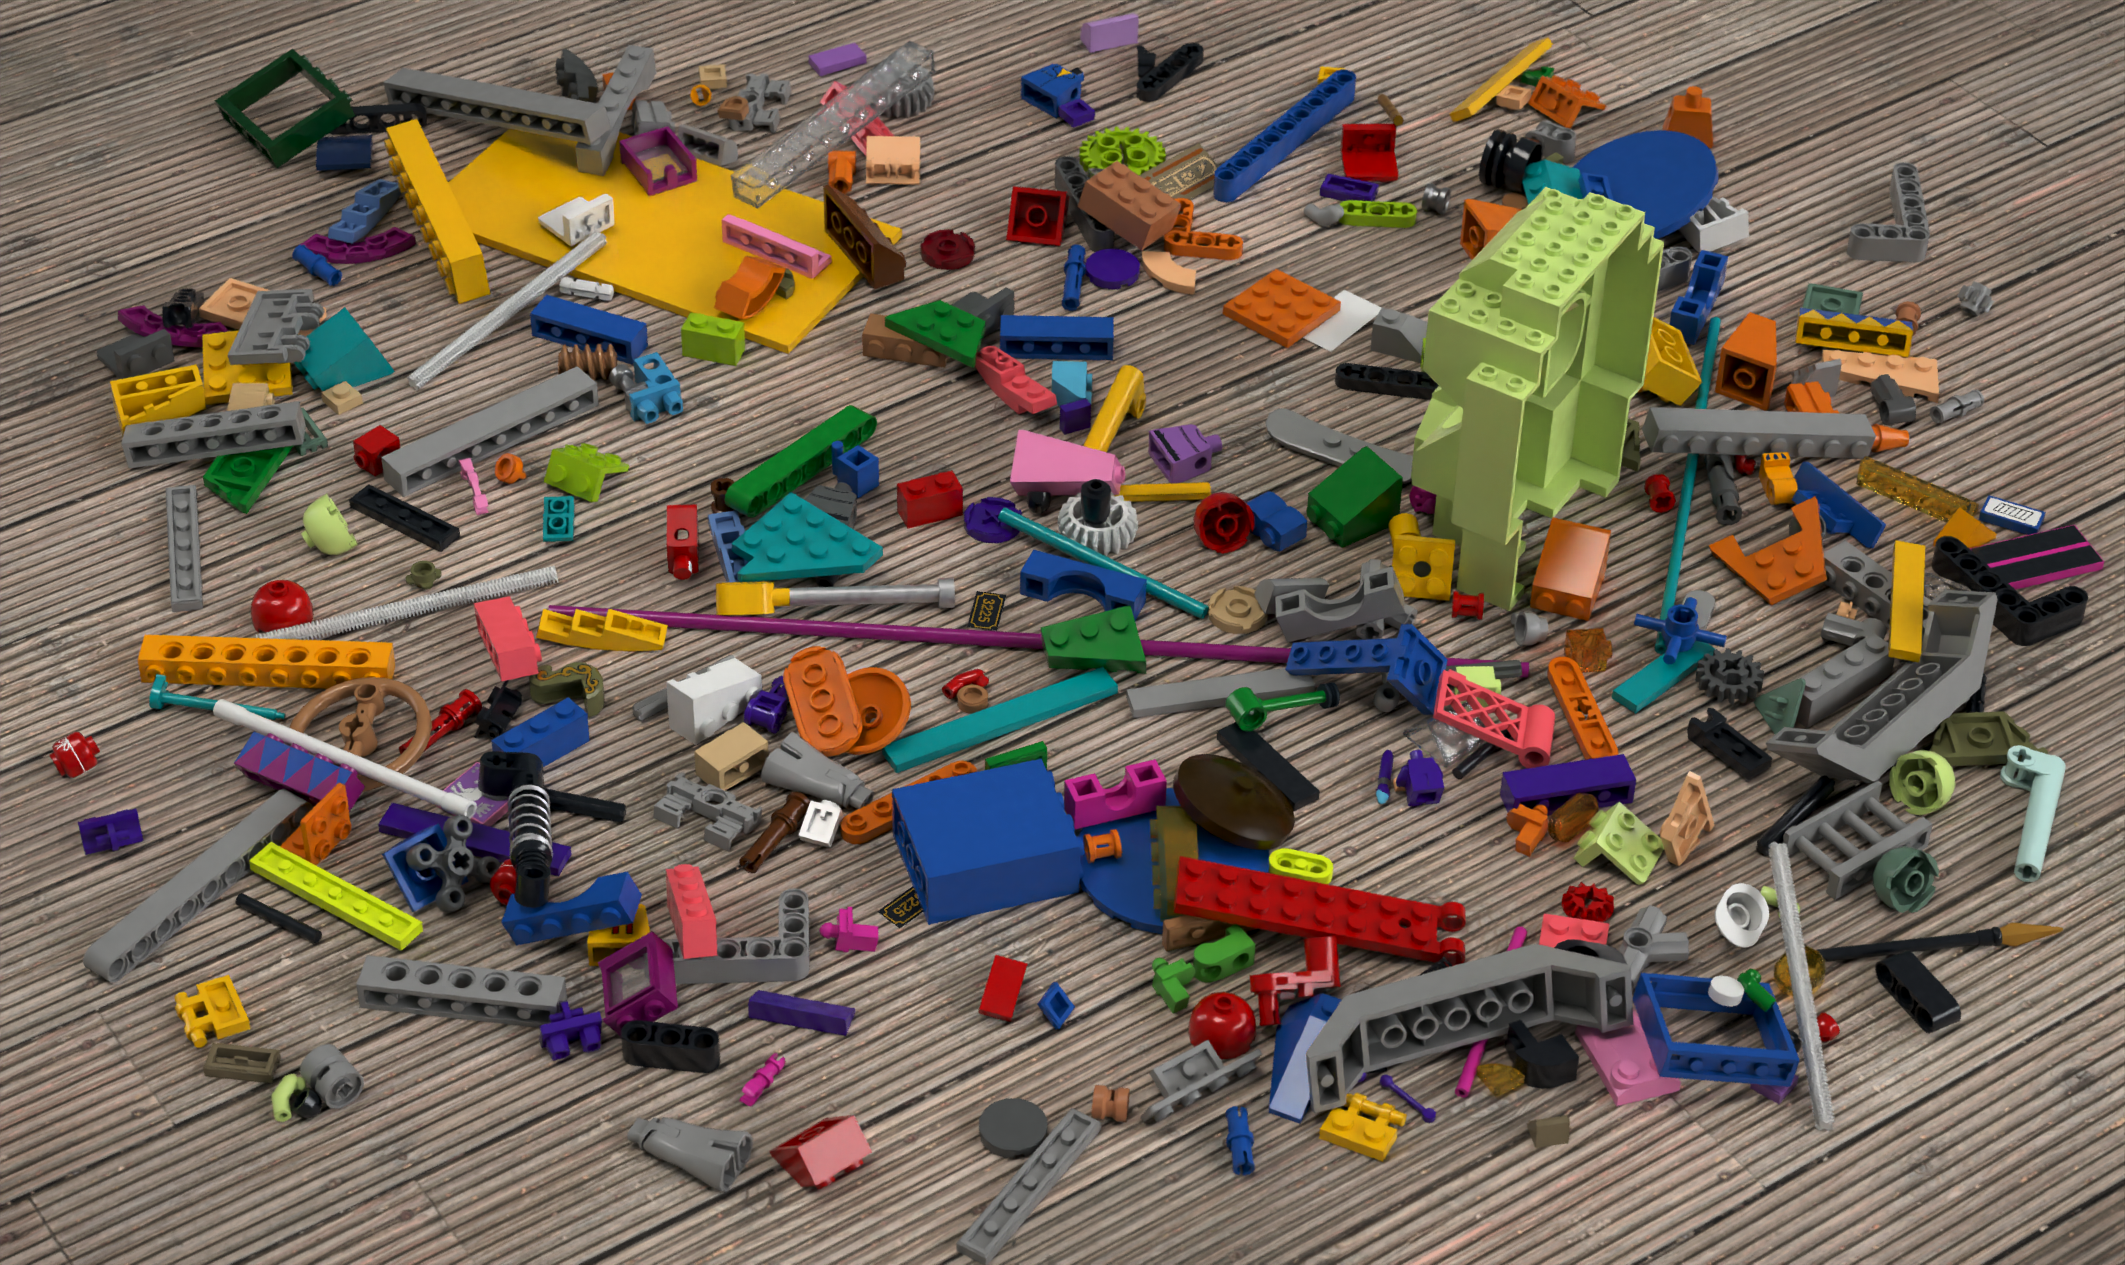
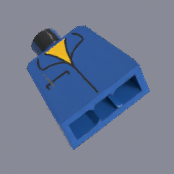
[1021,64,1084,119]

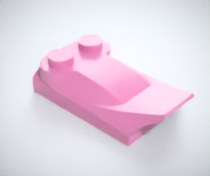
[1575,1009,1681,1106]

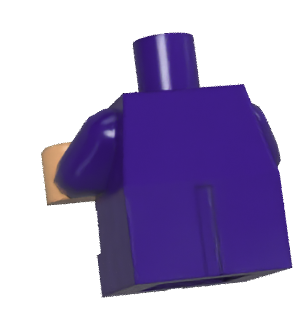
[1393,750,1445,806]

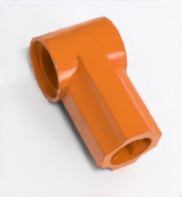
[828,150,856,194]

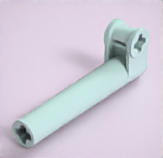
[2000,745,2066,882]

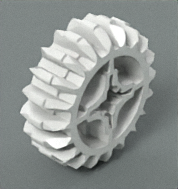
[1058,492,1138,556]

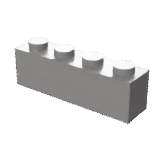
[1796,633,1895,728]

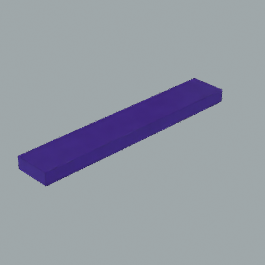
[378,803,572,877]

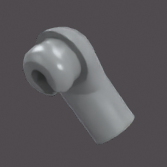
[1304,203,1344,226]

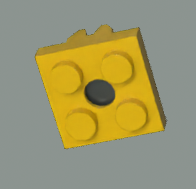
[1392,534,1455,601]

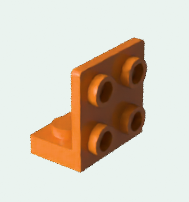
[1528,75,1606,128]
[280,783,352,866]

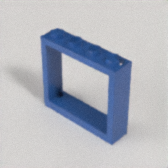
[1632,973,1800,1087]

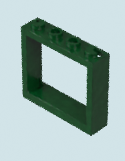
[215,49,355,168]

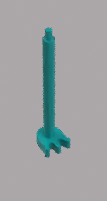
[149,674,286,720]

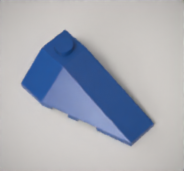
[1268,993,1342,1124]

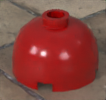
[1193,492,1255,554]
[251,580,314,632]
[1188,992,1257,1060]

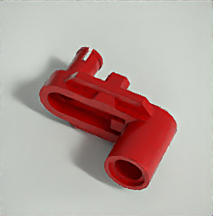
[1249,936,1341,1026]

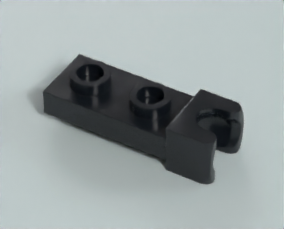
[162,288,204,328]
[1687,708,1772,780]

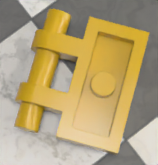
[174,975,251,1048]
[1319,1093,1407,1162]

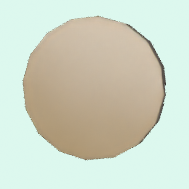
[1208,586,1268,634]

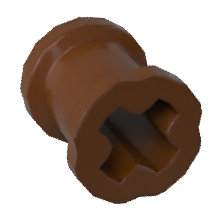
[710,478,735,514]

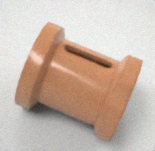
[1895,301,1921,336]

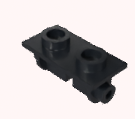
[474,680,523,740]

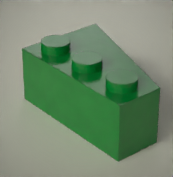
[1040,605,1146,674]

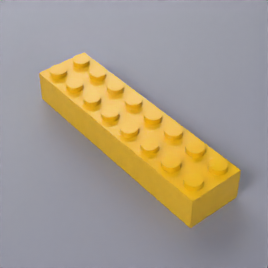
[384,119,491,304]

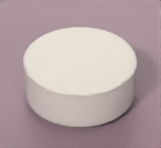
[1708,976,1744,1007]

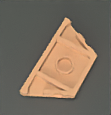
[1660,771,1715,866]

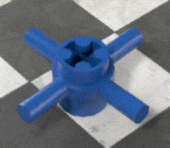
[1634,597,1727,664]

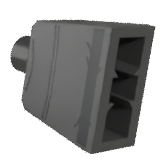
[804,482,857,529]

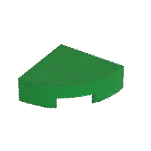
[1520,66,1554,87]

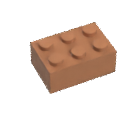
[1077,161,1181,250]

